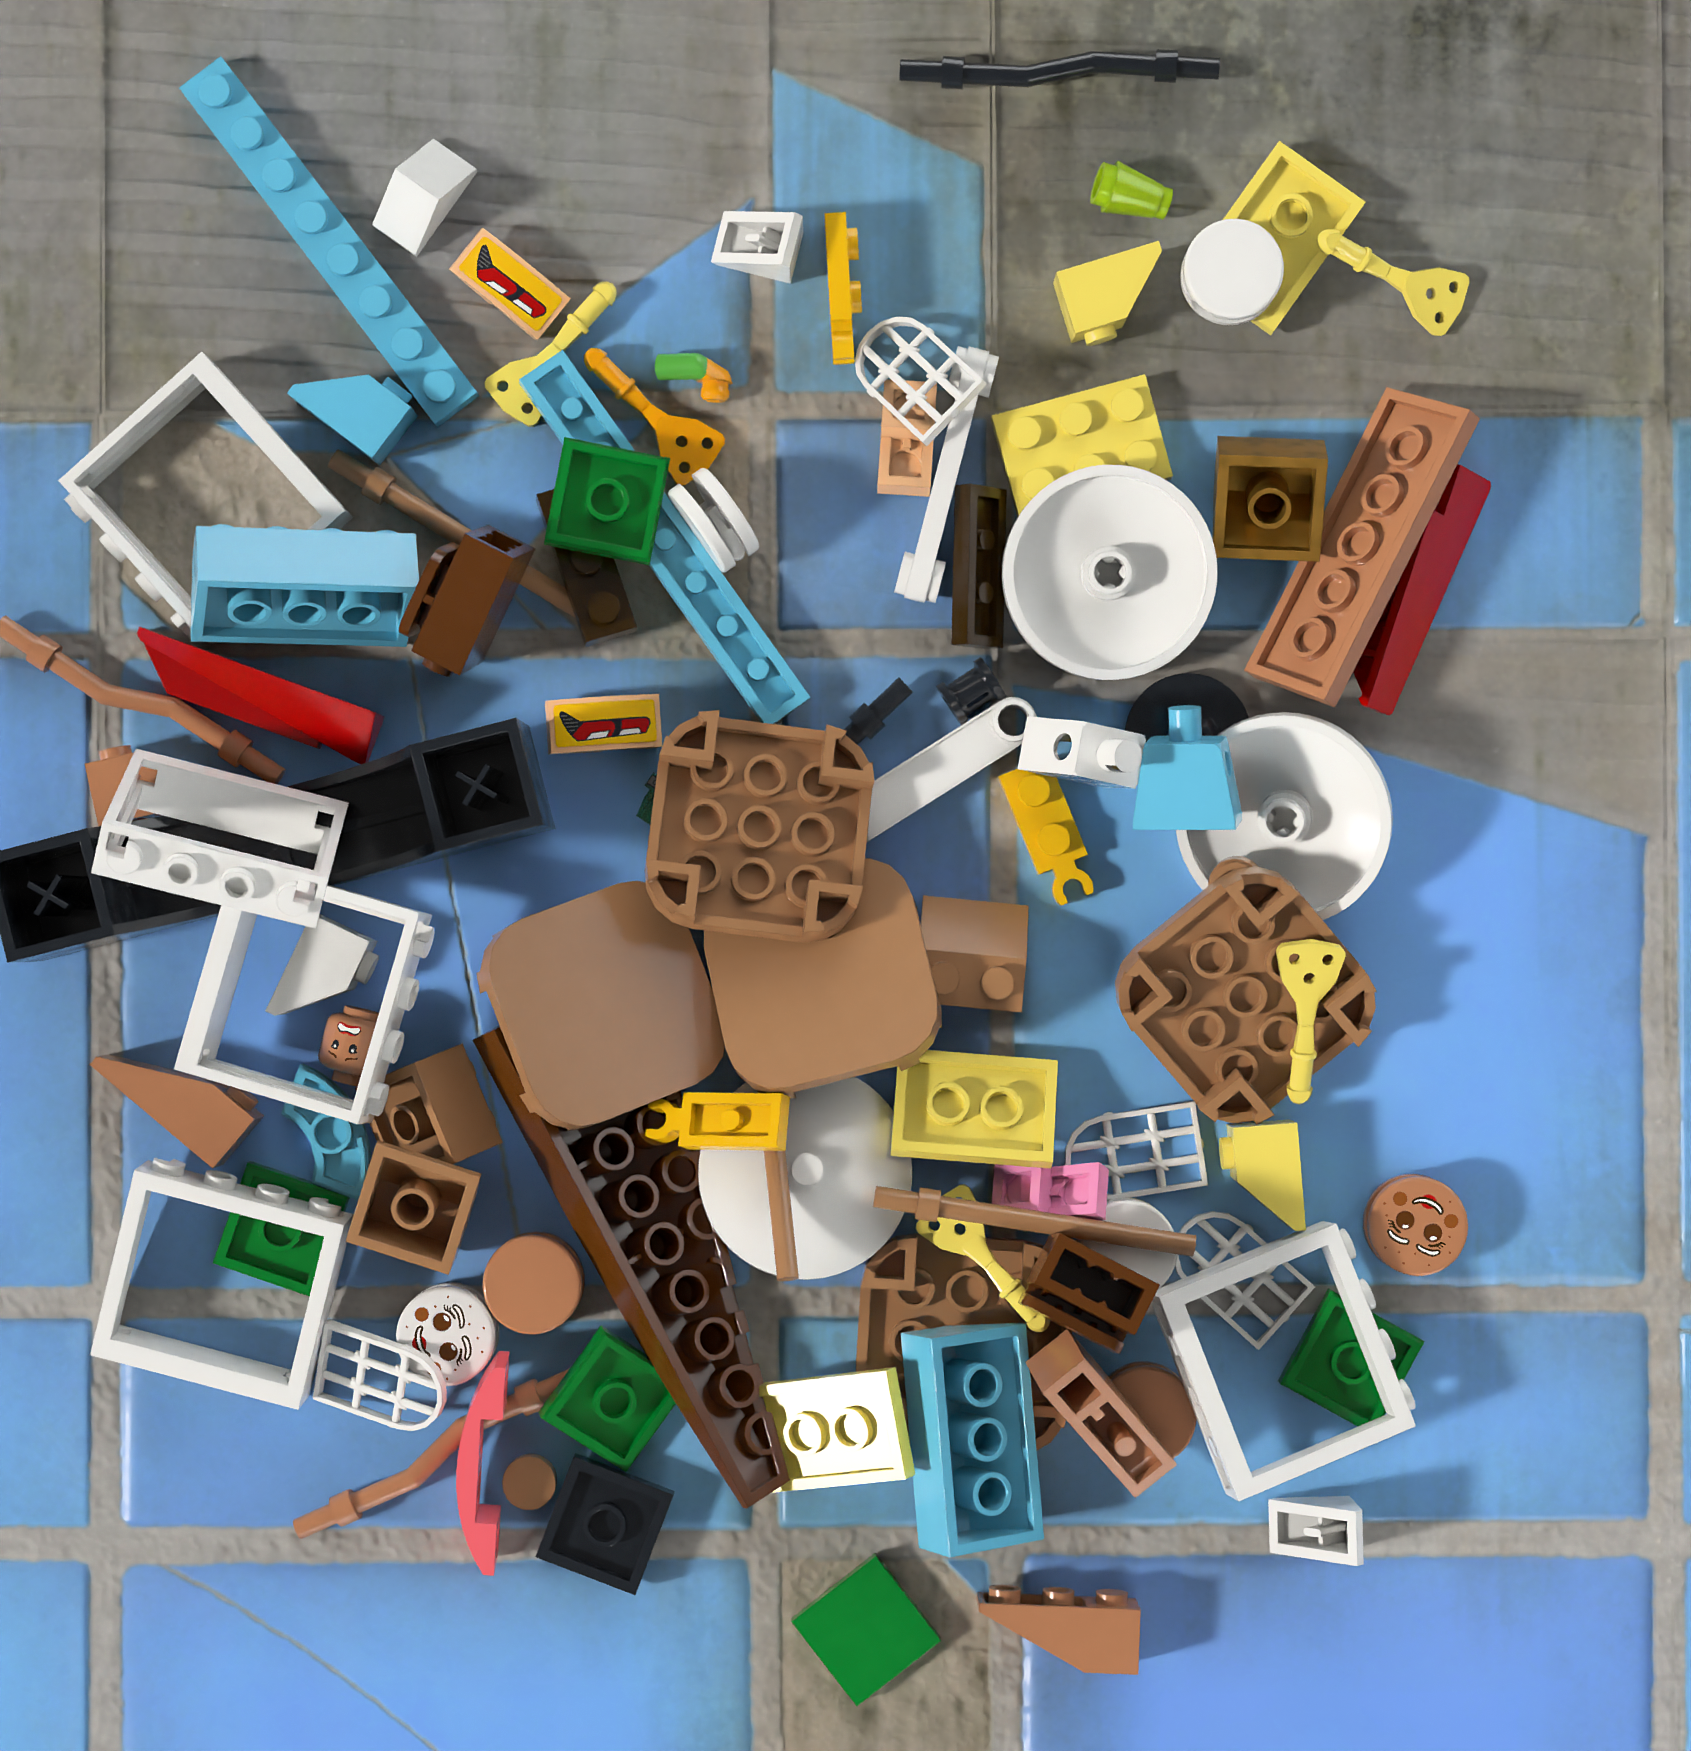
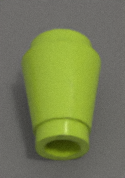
[1090,161,1173,220]

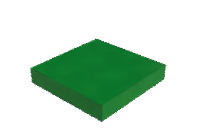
[544,437,670,566]
[213,1161,350,1297]
[1278,1288,1425,1426]
[538,1325,676,1472]
[791,1552,941,1706]

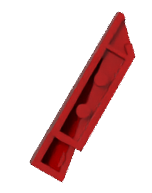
[1353,464,1491,715]
[137,627,385,764]

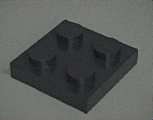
[535,1453,675,1595]

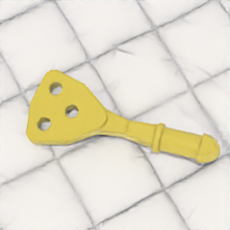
[1317,229,1469,336]
[484,282,617,427]
[1276,939,1346,1104]
[916,1184,1050,1332]

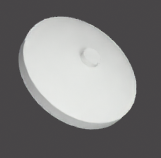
[1002,465,1218,680]
[1176,712,1393,920]
[698,1077,912,1280]

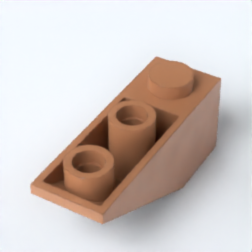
[976,1584,1141,1675]

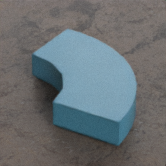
[281,1064,371,1200]

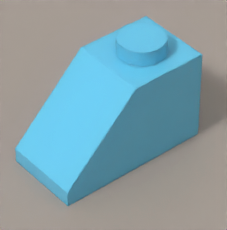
[287,375,418,466]

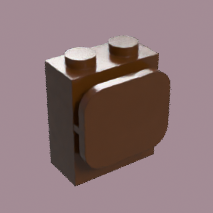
[398,525,536,677]
[1018,1233,1160,1354]

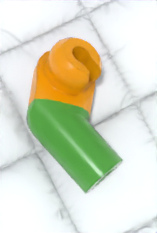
[655,353,733,403]

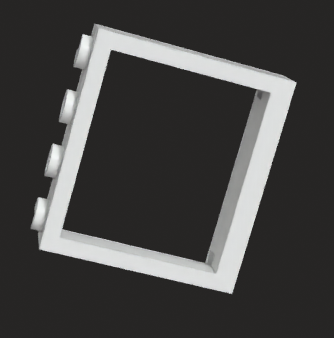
[58,352,353,644]
[91,749,349,929]
[174,879,434,1124]
[90,1158,354,1410]
[1151,1221,1416,1501]

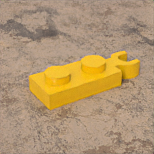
[824,212,862,365]
[998,768,1093,906]
[645,1092,790,1151]

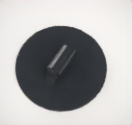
[1125,673,1249,742]

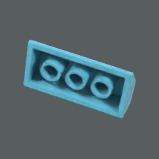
[191,524,419,647]
[901,1323,1044,1558]

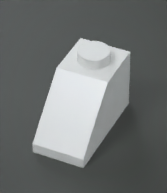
[265,914,379,1016]

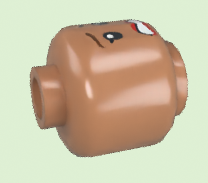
[318,1005,379,1086]

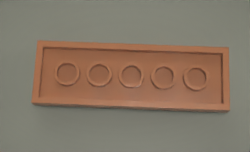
[1244,387,1480,707]

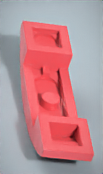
[456,1351,510,1576]

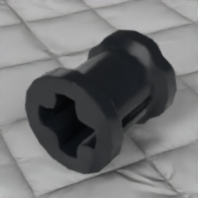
[936,657,1006,725]

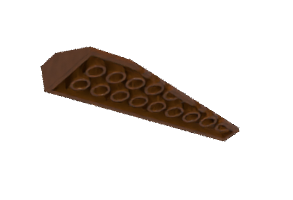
[472,1025,790,1508]

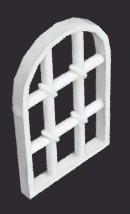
[855,317,987,446]
[1065,1101,1208,1200]
[1175,1211,1315,1350]
[313,1319,447,1431]

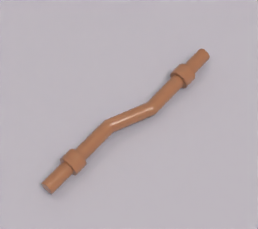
[0,615,286,784]
[293,1368,570,1539]

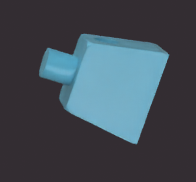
[1133,705,1242,830]

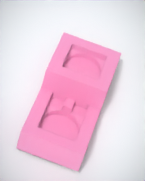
[991,1162,1109,1220]

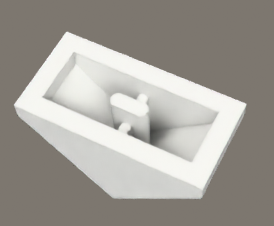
[372,139,478,257]
[711,211,804,284]
[1268,1496,1364,1566]

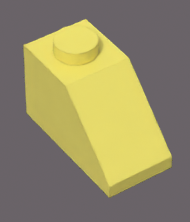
[1053,241,1162,346]
[1219,1119,1306,1231]

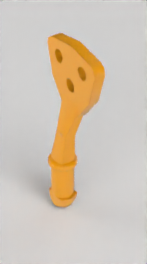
[584,348,725,485]

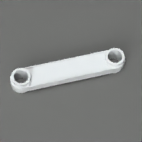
[894,346,999,603]
[867,697,1037,842]

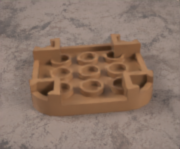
[645,710,875,942]
[704,858,942,1099]
[1115,866,1377,1125]
[476,881,725,1130]
[855,1233,1072,1450]

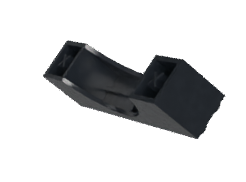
[0,718,556,963]

